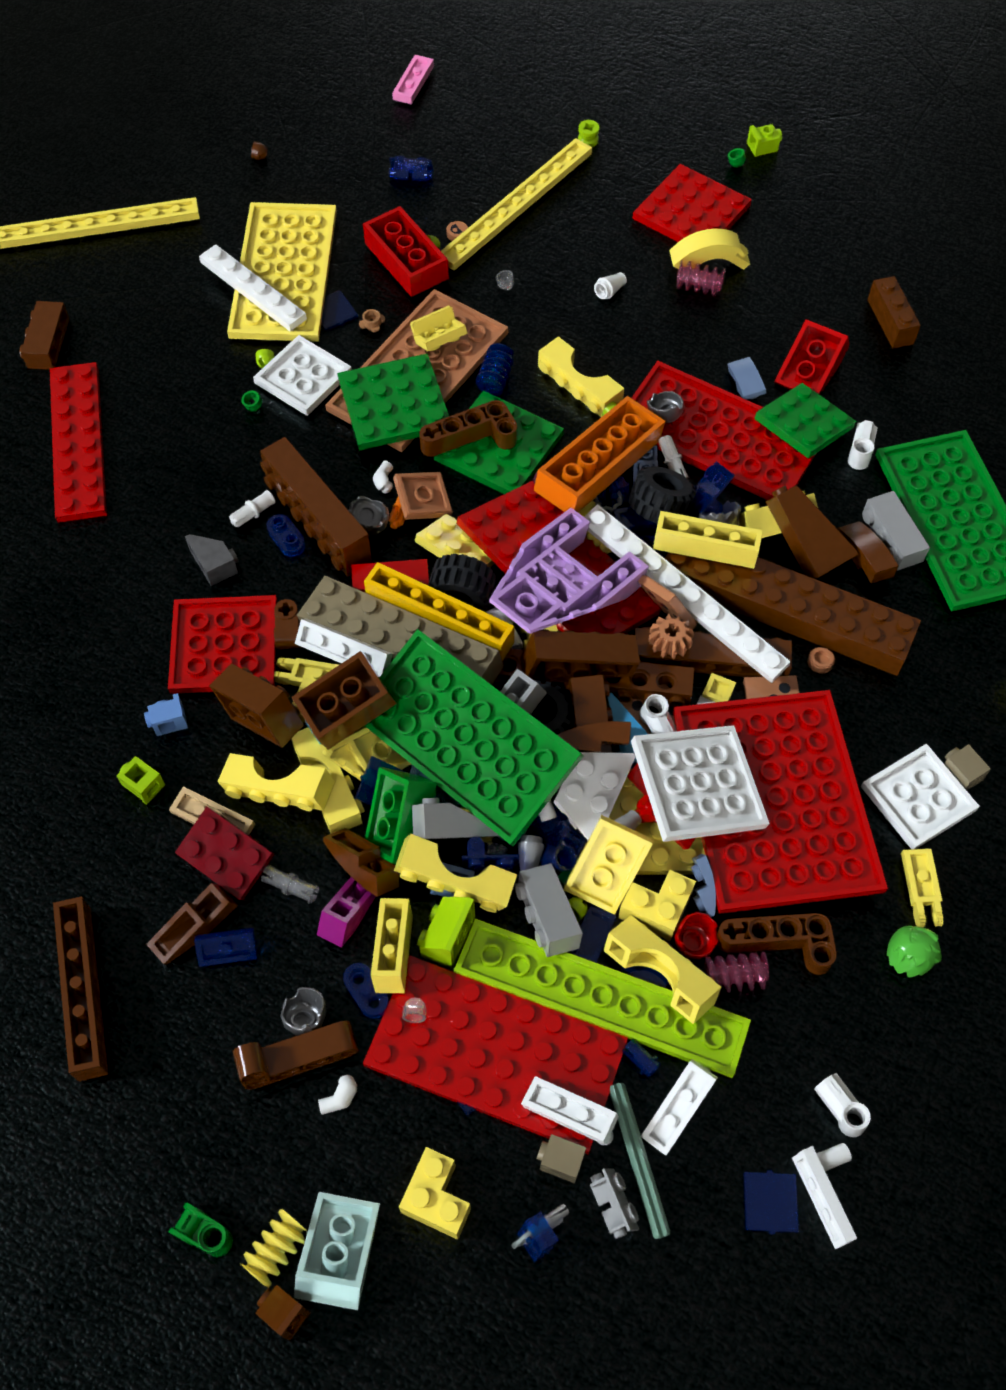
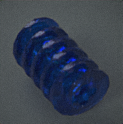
[476,343,514,396]

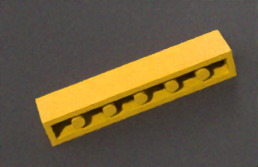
[364,562,514,661]

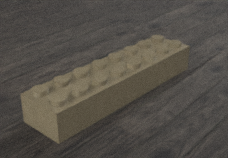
[297,576,504,685]

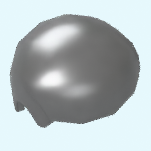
[647,391,685,424]
[281,987,327,1035]

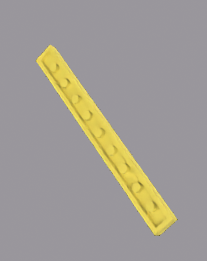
[441,138,592,271]
[0,197,200,249]

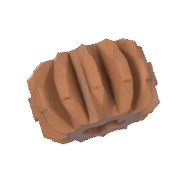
[649,614,694,660]

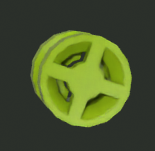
[578,120,599,147]

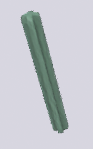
[610,1083,670,1239]

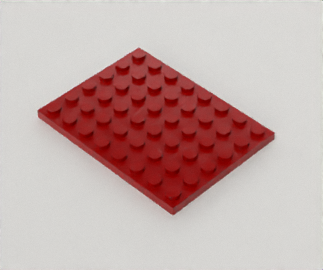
[673,690,888,914]

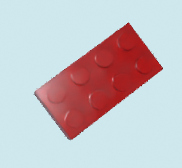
[363,206,449,297]

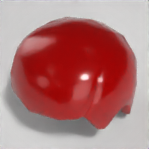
[674,912,718,960]

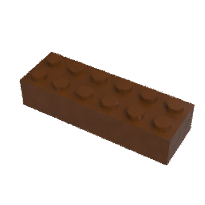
[260,437,372,577]

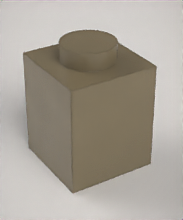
[944,744,990,791]
[537,1134,586,1183]

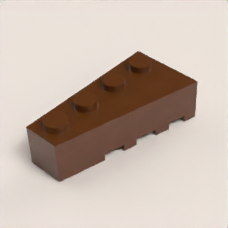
[520,629,640,683]

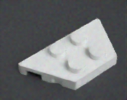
[553,752,636,840]

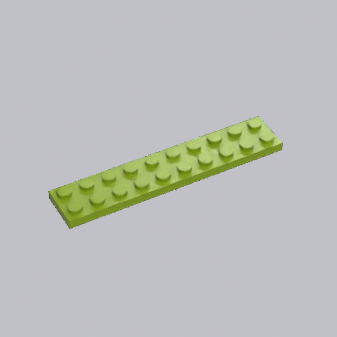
[454,919,751,1078]

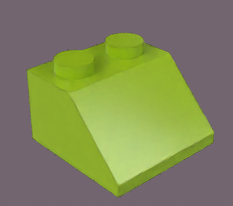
[417,897,475,969]

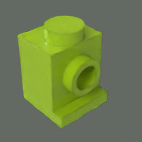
[747,124,782,157]
[117,756,165,805]

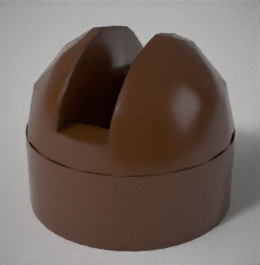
[251,141,267,160]

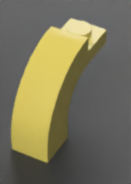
[669,229,750,275]

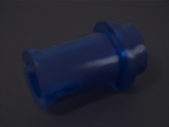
[622,1039,661,1077]

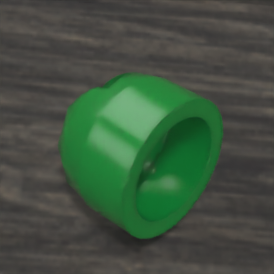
[728,148,746,168]
[242,390,262,412]

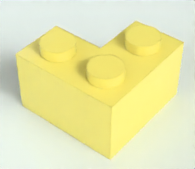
[618,870,696,942]
[399,1147,471,1240]

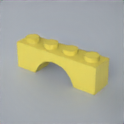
[538,336,624,417]
[291,728,364,833]
[218,753,335,811]
[394,834,517,913]
[604,915,721,1024]

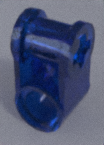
[541,818,587,873]

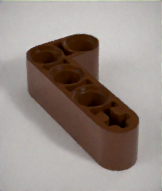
[419,400,517,457]
[717,913,836,975]
[233,1021,358,1090]

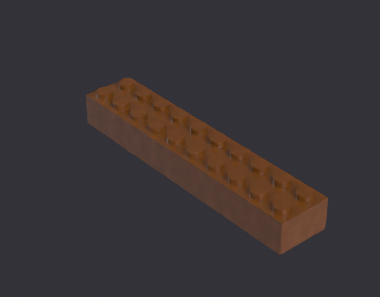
[665,552,921,676]

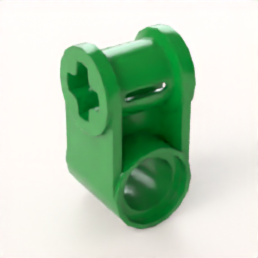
[168,1202,233,1257]

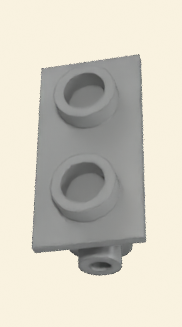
[590,1169,639,1239]

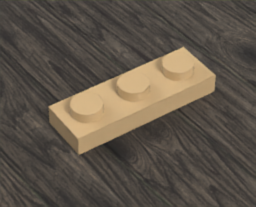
[169,787,255,835]

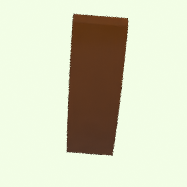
[837,521,899,584]
[558,721,631,753]
[323,828,399,897]
[147,883,238,965]

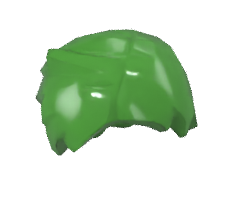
[887,926,942,977]

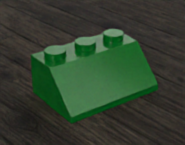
[365,767,437,864]

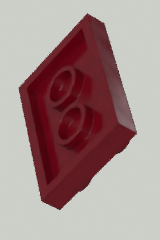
[175,806,275,900]

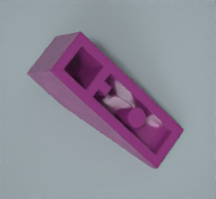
[317,877,376,948]

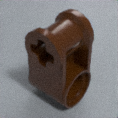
[274,599,303,650]

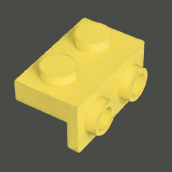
[410,306,467,351]

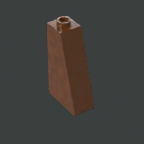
[766,485,858,579]

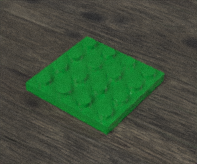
[337,353,449,451]
[434,390,564,494]

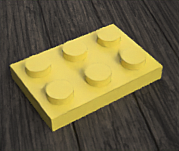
[415,514,495,567]
[563,815,653,915]

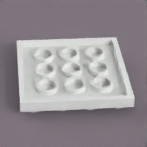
[631,725,770,842]

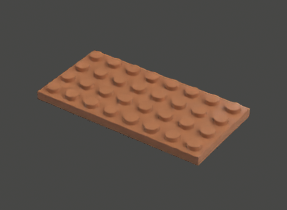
[326,289,508,452]

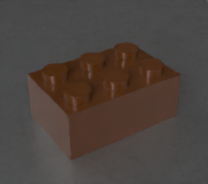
[292,651,397,750]
[209,663,304,748]

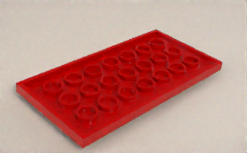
[632,361,817,500]
[456,481,662,634]
[363,955,628,1154]

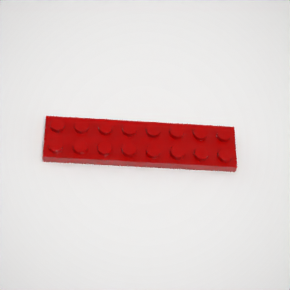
[50,362,107,523]

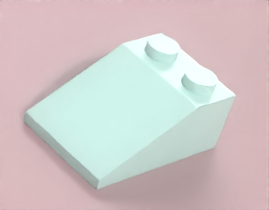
[294,1192,380,1310]

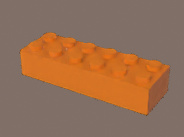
[534,396,666,512]

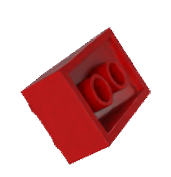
[774,320,850,395]

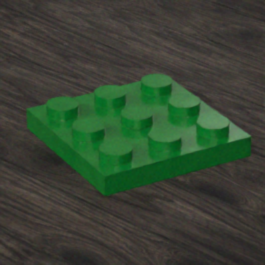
[755,383,856,459]

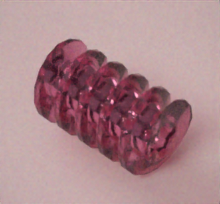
[676,260,726,297]
[705,952,769,993]

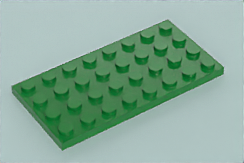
[875,430,1006,612]
[365,629,584,847]

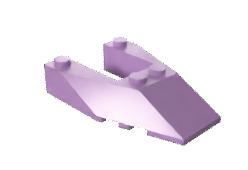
[489,508,649,634]

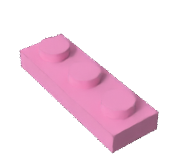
[392,55,434,104]

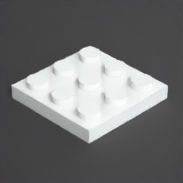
[253,335,352,416]
[861,744,980,849]

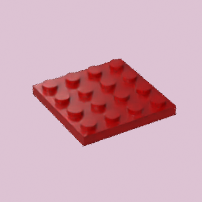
[633,164,752,242]
[168,595,277,694]

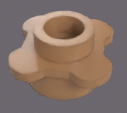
[359,309,385,332]

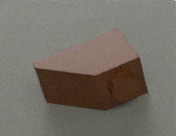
[256,1285,310,1341]

